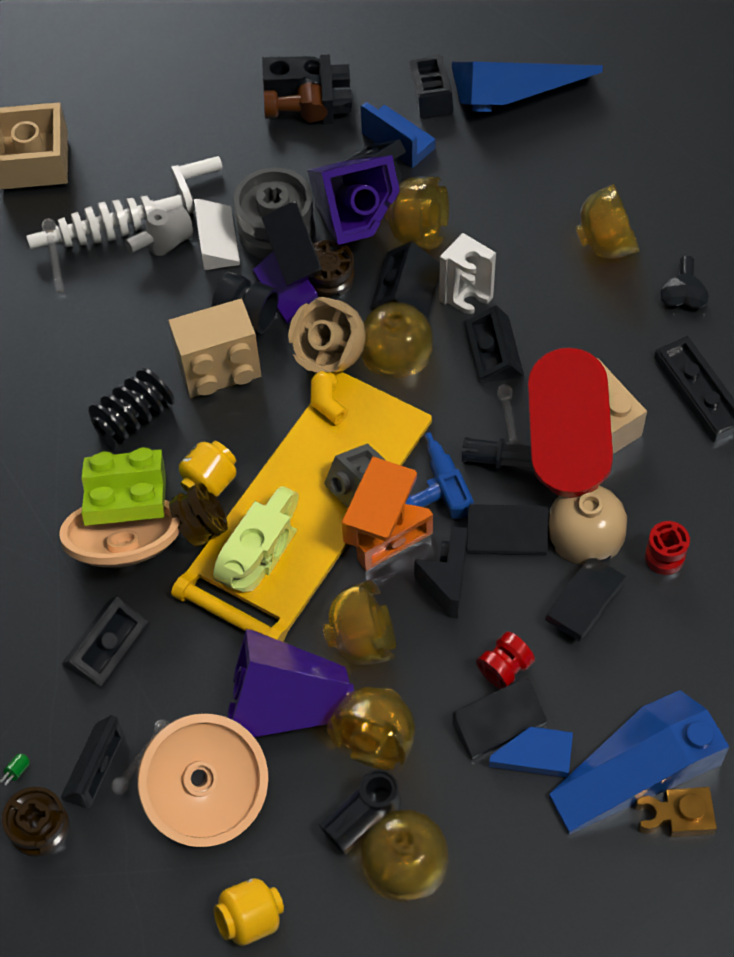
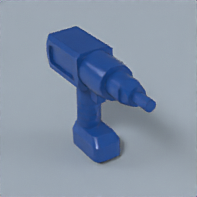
[405,432,474,519]

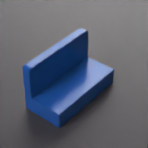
[361,102,436,168]

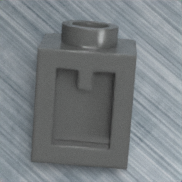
[324,443,385,508]

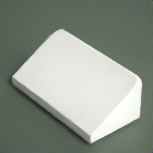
[194,199,240,270]

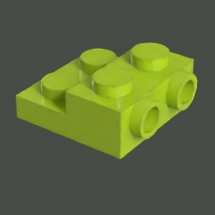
[81,447,166,526]

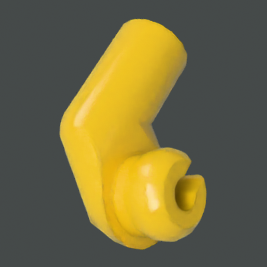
[311,371,348,425]

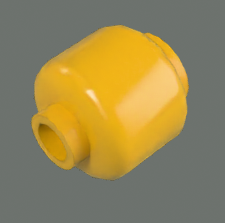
[179,441,237,498]
[213,878,284,946]

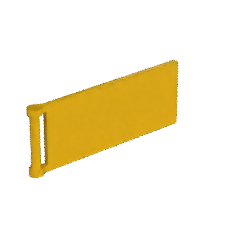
[171,371,432,642]

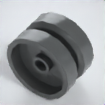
[233,167,315,259]

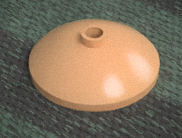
[59,500,181,568]
[137,714,268,847]

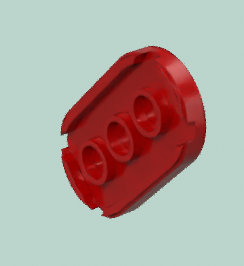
[528,348,613,497]

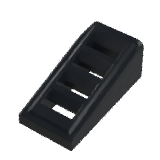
[409,55,454,119]

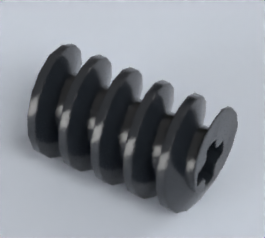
[88,368,174,449]

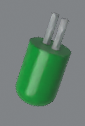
[0,753,30,786]

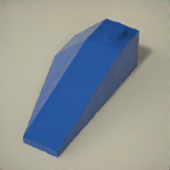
[452,61,603,112]
[549,690,729,835]

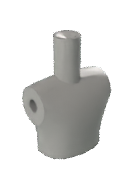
[125,206,193,256]

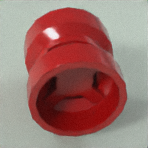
[644,521,690,575]
[476,631,535,689]

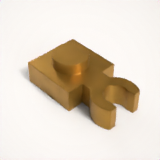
[635,787,717,837]

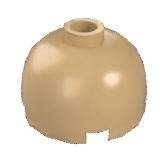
[288,297,366,373]
[548,485,627,565]

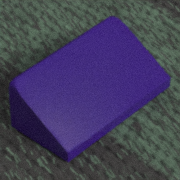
[253,251,318,324]

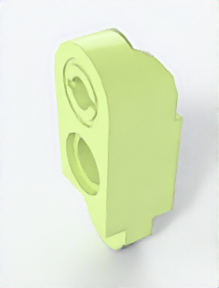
[213,486,299,592]

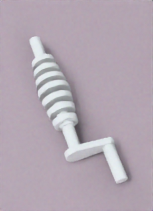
[26,156,222,250]

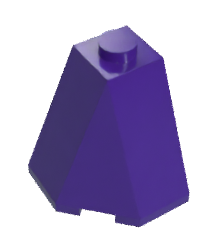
[307,155,400,245]
[227,629,354,737]

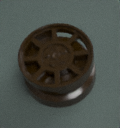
[308,240,355,298]
[169,482,228,547]
[2,786,70,857]

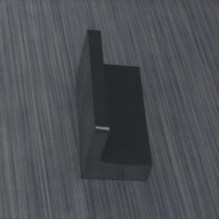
[370,241,440,323]

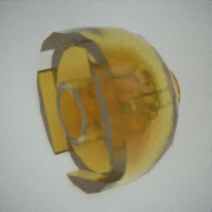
[384,176,449,249]
[575,184,640,259]
[361,302,433,378]
[323,580,397,666]
[327,687,416,770]
[361,809,449,902]

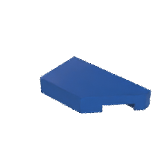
[489,727,573,778]

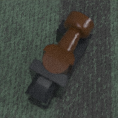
[262,54,352,124]

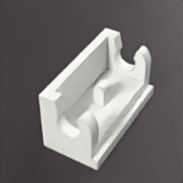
[439,233,496,314]

